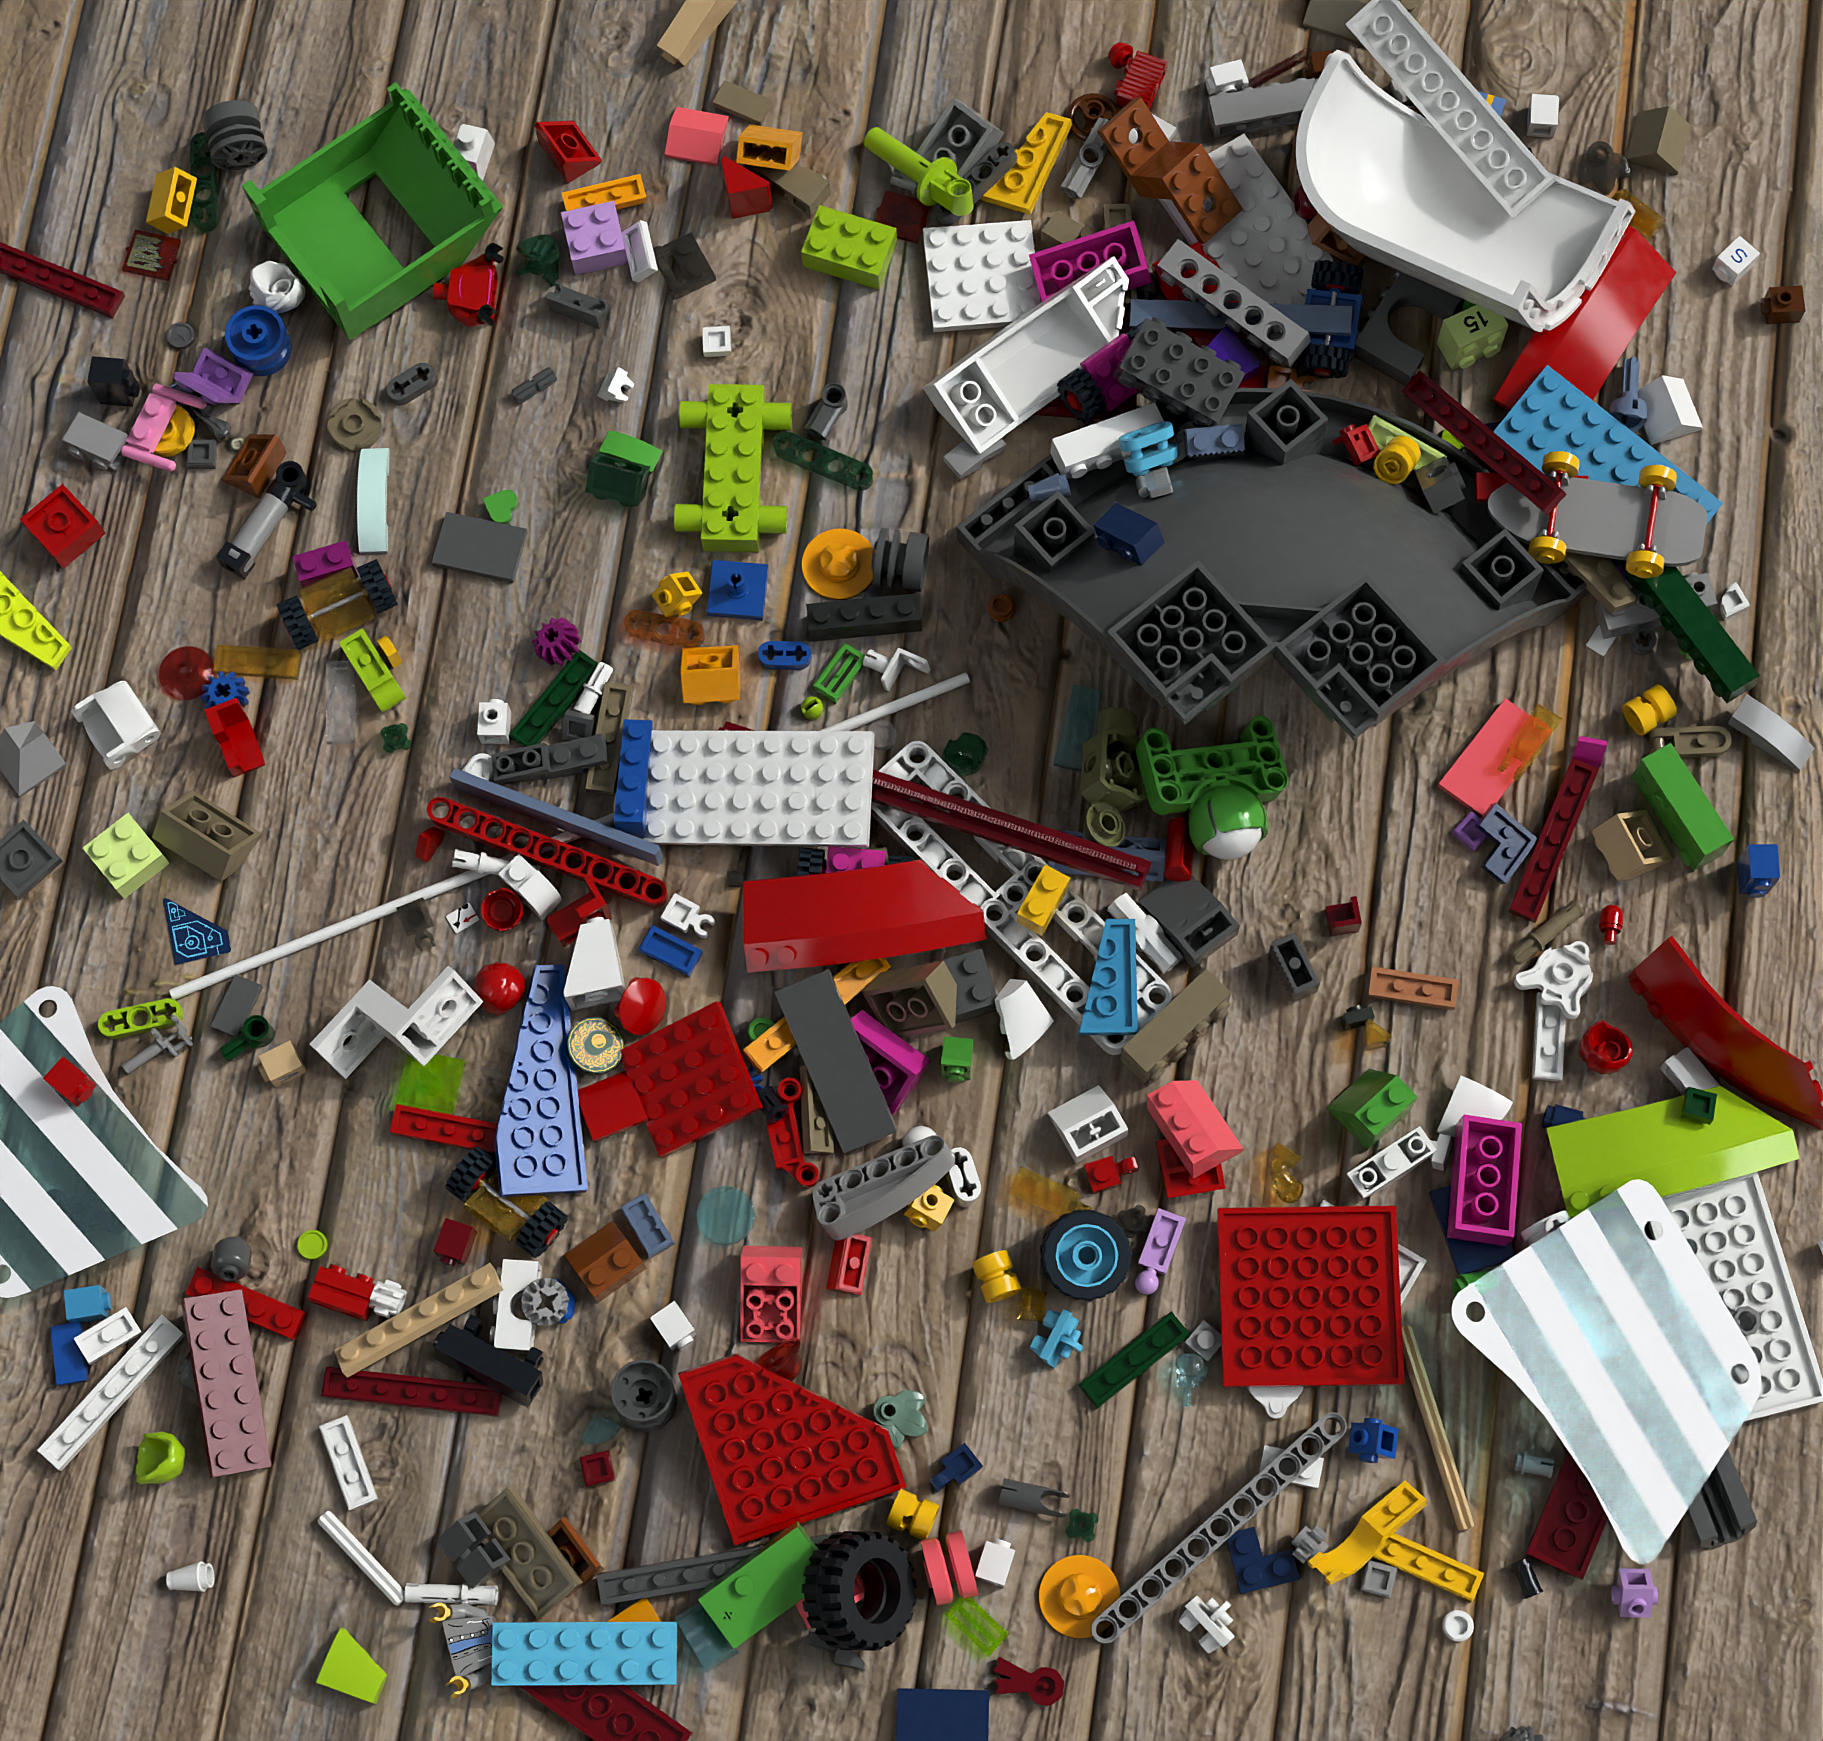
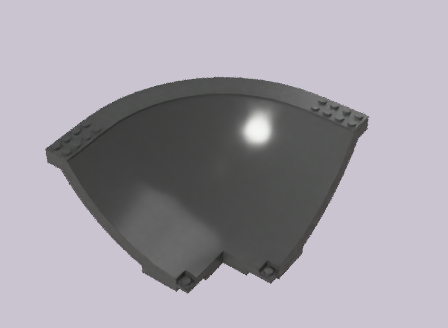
[956,379,1590,741]

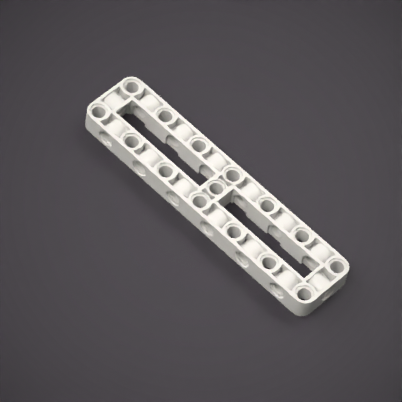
[871,741,1172,1055]

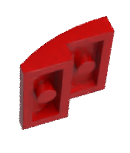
[578,1071,649,1143]
[1156,1139,1226,1199]

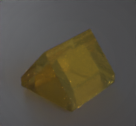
[1363,1019,1392,1051]
[1017,1287,1046,1322]

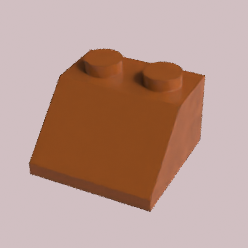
[564,1221,646,1303]

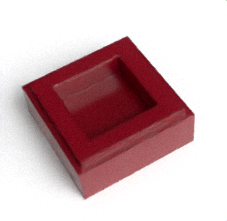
[579,1450,616,1487]

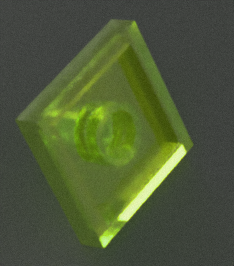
[395,1054,467,1115]

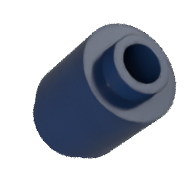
[1541,1104,1587,1128]

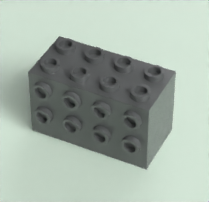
[1112,317,1245,428]

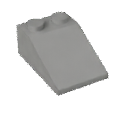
[916,98,1004,177]

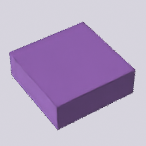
[1452,811,1488,853]

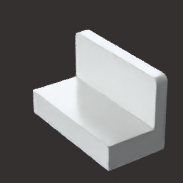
[1660,1047,1720,1095]

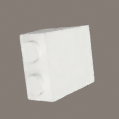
[564,917,626,1011]

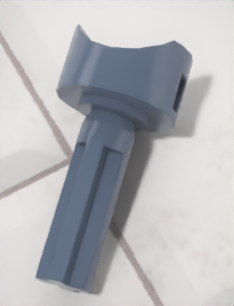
[1609,357,1648,433]

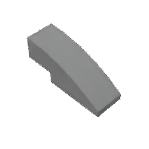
[1727,694,1815,772]

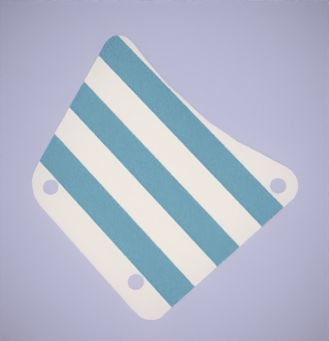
[0,986,208,1298]
[1451,1179,1761,1564]

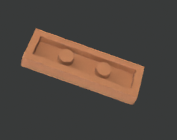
[1367,967,1459,1010]

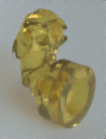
[1270,1141,1303,1203]

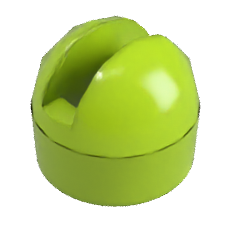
[801,696,823,721]

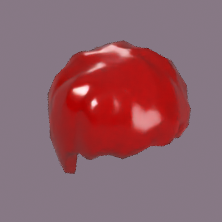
[472,962,526,1015]
[1579,1020,1633,1075]

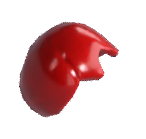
[480,887,524,932]

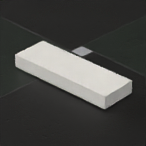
[1532,992,1566,1082]
[319,1415,378,1511]

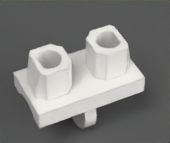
[1179,1596,1235,1653]

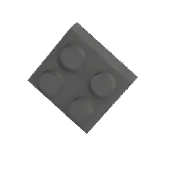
[0,819,63,900]

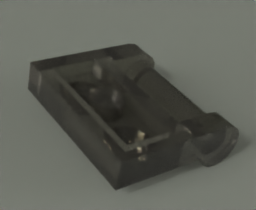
[653,232,716,300]

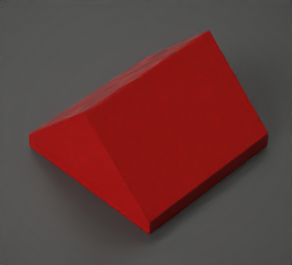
[534,121,602,184]
[721,156,773,219]

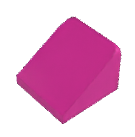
[1572,736,1607,768]

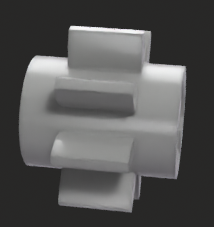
[1291,1525,1329,1563]

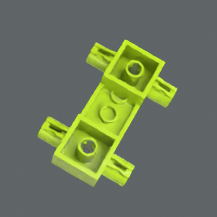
[674,384,792,552]

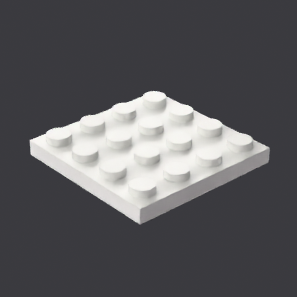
[923,220,1041,332]

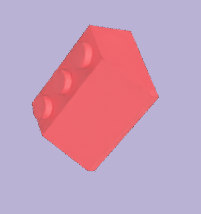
[1147,1080,1244,1179]

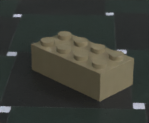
[1120,969,1231,1085]

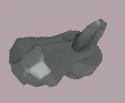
[187,392,231,441]

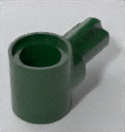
[220,1015,275,1062]

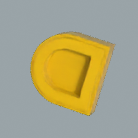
[376,635,402,668]

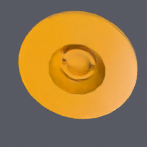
[802,529,873,600]
[1039,1555,1121,1638]

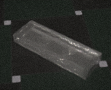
[326,660,356,745]

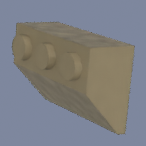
[152,791,262,881]
[862,960,957,1038]

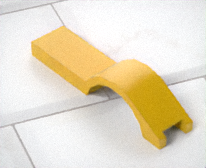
[1308,1480,1427,1585]

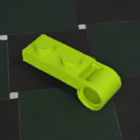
[338,628,407,713]

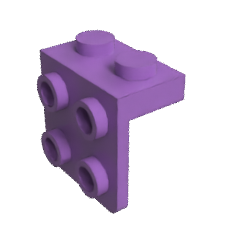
[173,348,253,405]

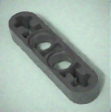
[933,142,1018,226]

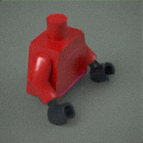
[433,243,504,328]

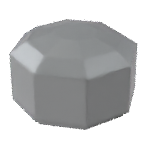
[1732,1306,1762,1336]

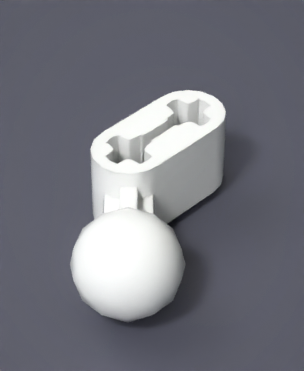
[902,1126,981,1207]

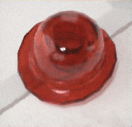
[753,1338,802,1381]

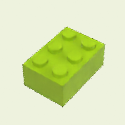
[801,205,897,290]

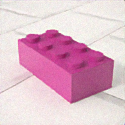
[1029,220,1153,302]
[1447,1114,1522,1246]

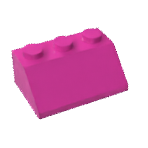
[851,1010,931,1116]

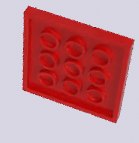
[620,1001,763,1157]

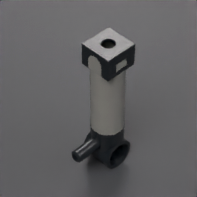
[216,461,317,580]

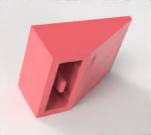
[740,1246,802,1343]

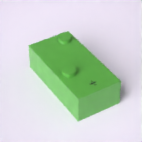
[1631,743,1734,872]
[698,1521,818,1649]

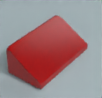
[826,1233,872,1295]

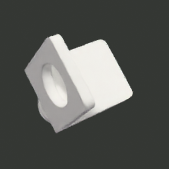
[863,648,930,691]

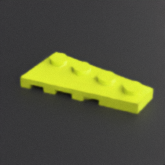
[0,571,72,671]

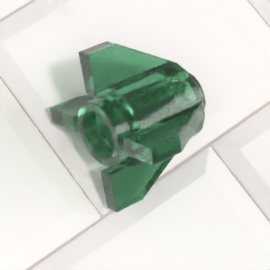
[515,235,560,287]

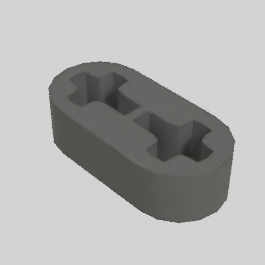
[387,363,436,405]

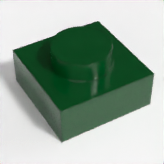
[1681,1087,1717,1125]

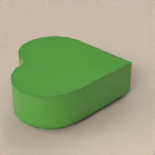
[483,490,518,524]

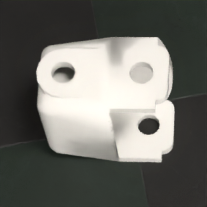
[71,681,161,770]

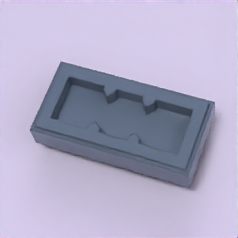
[620,1192,675,1259]

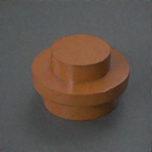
[987,594,1015,622]

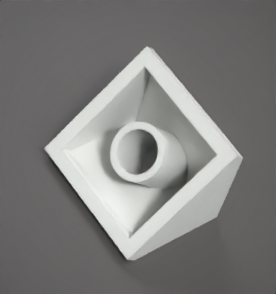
[1638,375,1703,445]

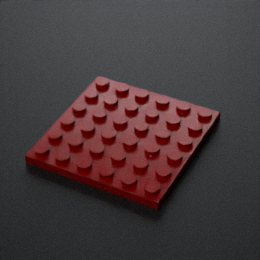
[1217,1206,1405,1388]

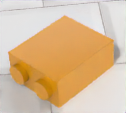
[736,125,803,171]

